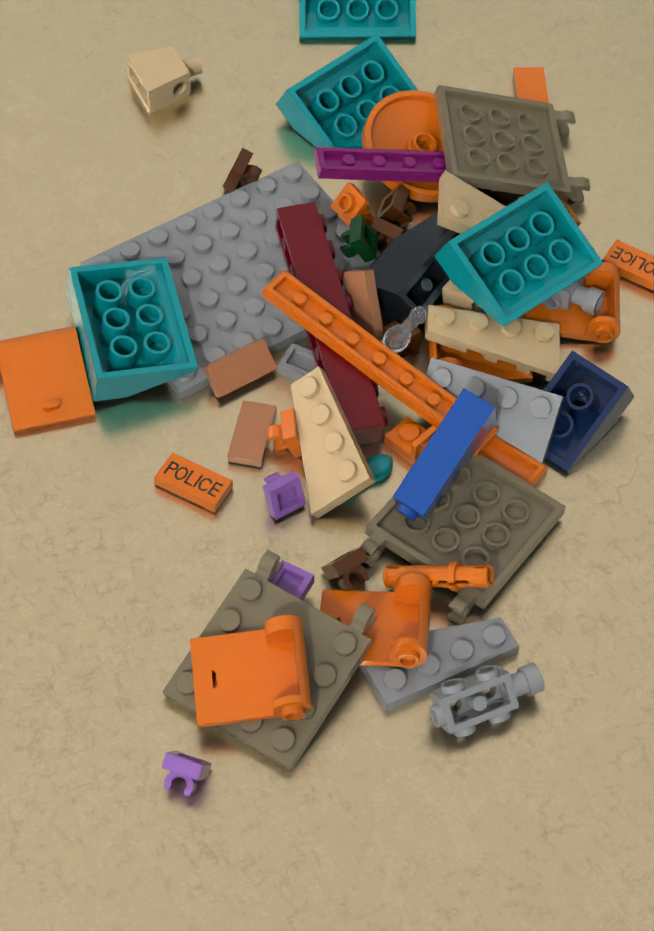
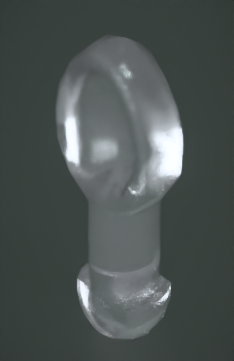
[382,306,427,353]

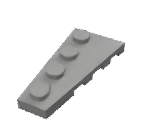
[426,357,564,464]
[359,617,519,712]

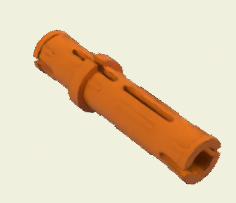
[383,562,495,591]

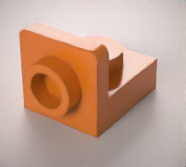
[330,182,375,227]
[384,416,438,466]

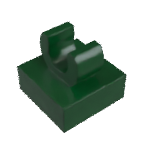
[340,215,378,263]

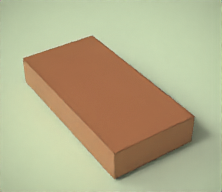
[343,269,384,338]
[202,338,277,398]
[227,400,277,468]

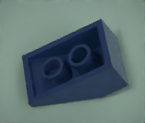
[544,350,635,473]

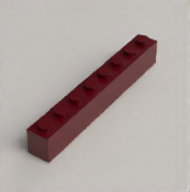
[275,202,388,445]

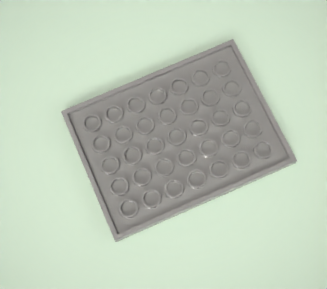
[80,161,380,400]

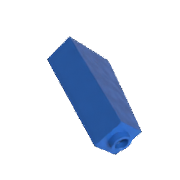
[393,388,497,522]

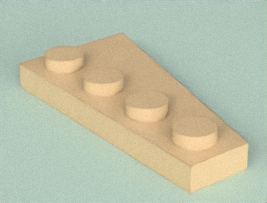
[437,170,506,234]
[425,305,560,382]
[291,366,376,518]

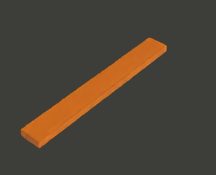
[262,270,499,458]

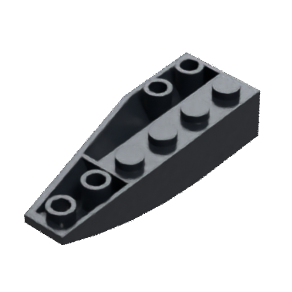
[368,188,502,328]

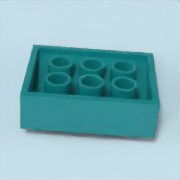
[299,0,416,39]
[276,34,418,149]
[435,182,604,327]
[66,257,198,402]

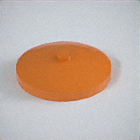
[362,90,444,202]

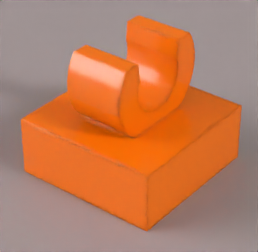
[267,408,302,458]

